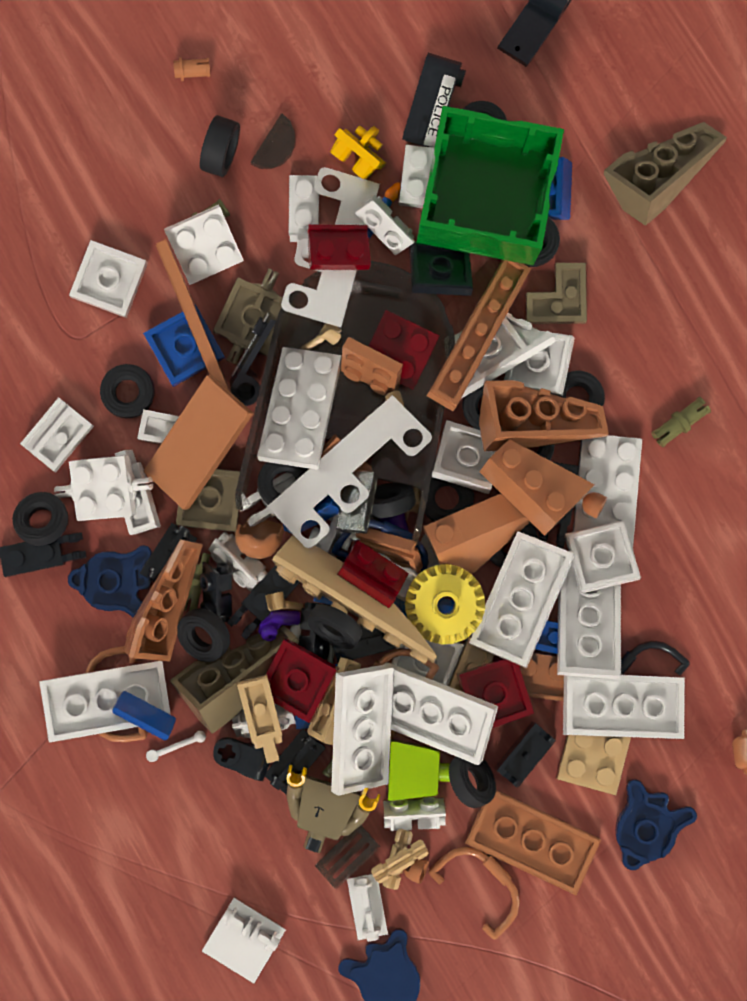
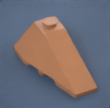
[479,380,609,451]
[423,494,530,574]
[124,539,203,662]

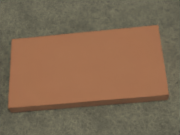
[144,375,254,510]
[465,790,601,896]

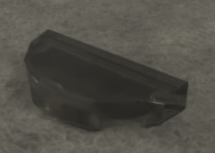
[250,114,296,169]

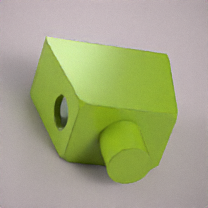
[388,739,450,801]

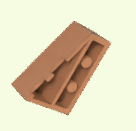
[479,439,595,536]

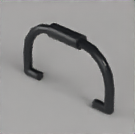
[621,641,690,676]

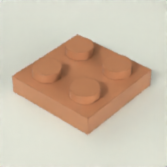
[341,337,403,395]

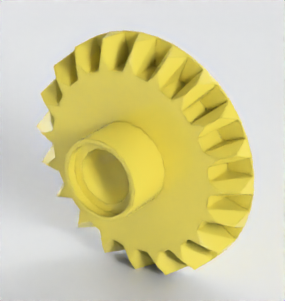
[405,564,485,645]

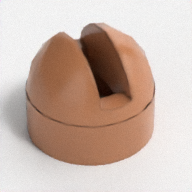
[582,492,608,519]
[404,858,429,884]

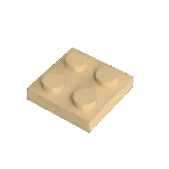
[556,735,631,795]

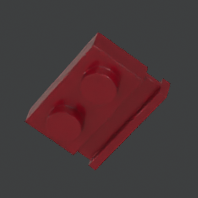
[307,224,371,270]
[337,540,409,608]

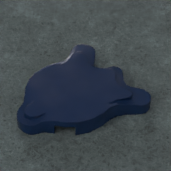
[68,545,153,618]
[615,779,697,870]
[338,928,420,1001]

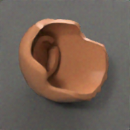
[235,517,284,559]

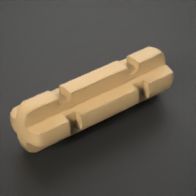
[383,829,413,890]
[371,840,429,884]

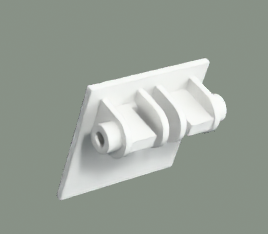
[202,898,286,983]

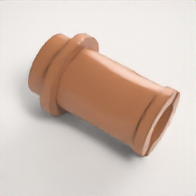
[173,57,210,81]

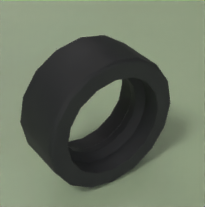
[200,115,240,177]

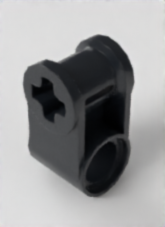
[213,737,270,782]

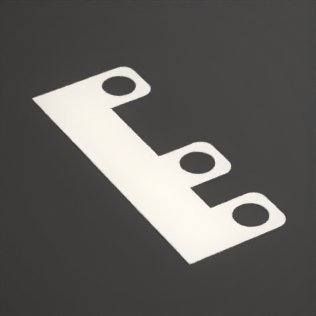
[281,167,380,327]
[267,395,432,548]

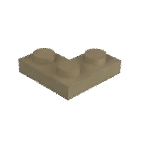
[525,263,587,324]

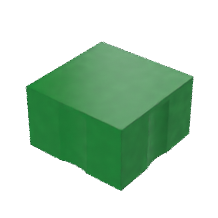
[416,106,564,265]

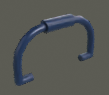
[332,519,429,573]

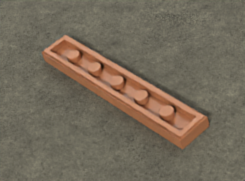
[156,239,231,392]
[426,260,532,411]

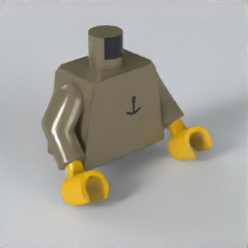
[286,765,380,853]

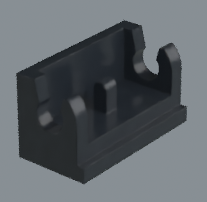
[494,721,556,788]

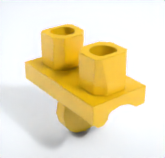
[330,126,387,179]

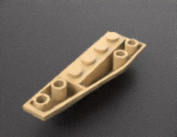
[272,535,437,664]

